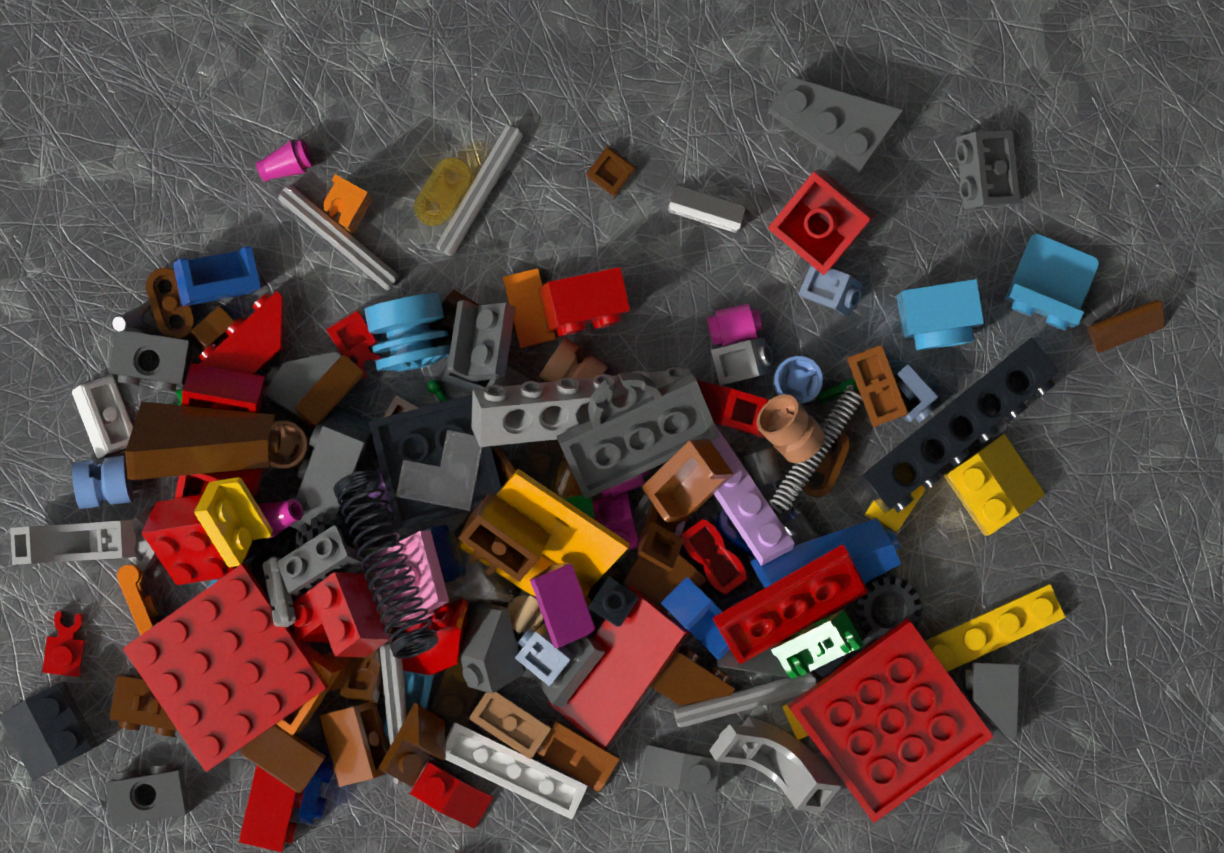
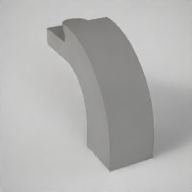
[10,520,136,565]
[709,717,842,813]

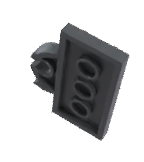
[556,372,720,499]

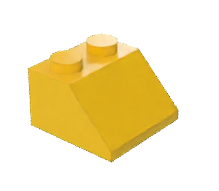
[943,434,1045,536]

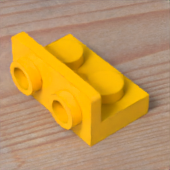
[194,477,273,567]

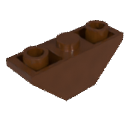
[651,646,735,706]

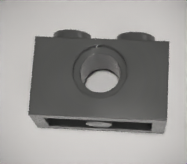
[109,330,193,391]
[105,763,190,827]

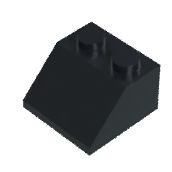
[0,681,99,781]

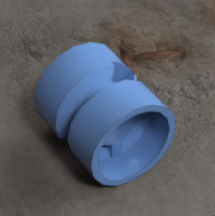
[772,356,823,405]
[72,455,133,509]

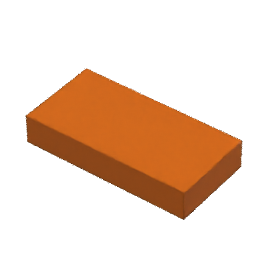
[502,268,556,349]

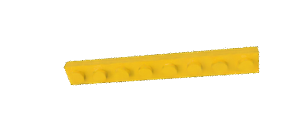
[782,584,1066,740]

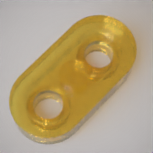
[414,158,471,227]

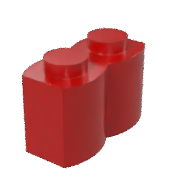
[681,519,747,594]

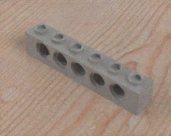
[471,367,691,447]

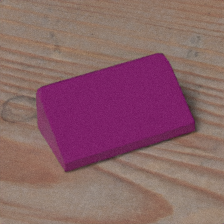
[530,563,595,648]

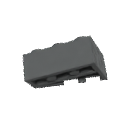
[768,77,903,175]
[288,406,372,531]

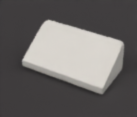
[668,186,745,233]
[72,375,133,459]

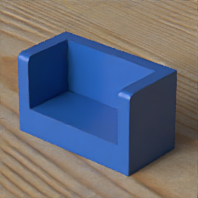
[173,246,261,307]
[661,577,730,659]

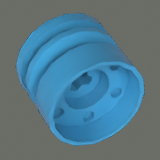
[364,293,451,372]

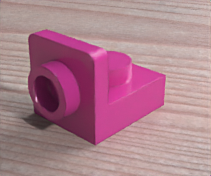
[592,493,639,550]

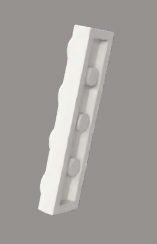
[445,722,588,820]

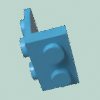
[1004,234,1099,330]

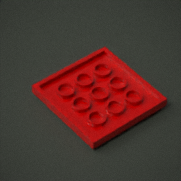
[122,563,329,772]
[787,618,994,823]

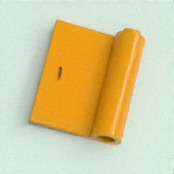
[458,469,630,606]

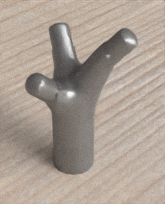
[112,299,152,334]

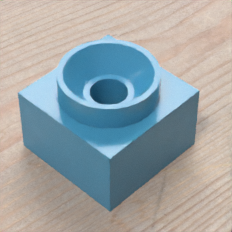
[897,279,984,351]

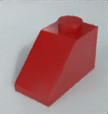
[409,759,493,829]

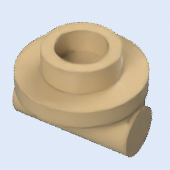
[508,595,543,634]

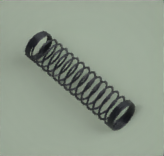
[333,470,439,659]

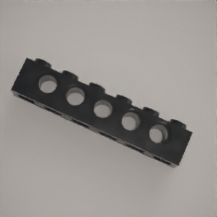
[857,337,1060,513]

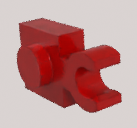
[326,309,382,379]
[42,611,86,677]

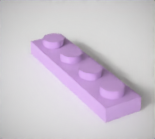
[711,425,795,566]

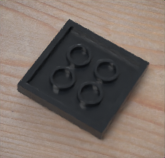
[369,394,501,530]

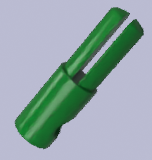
[817,377,859,404]

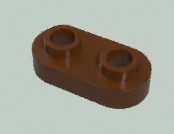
[146,268,195,340]
[798,427,850,497]

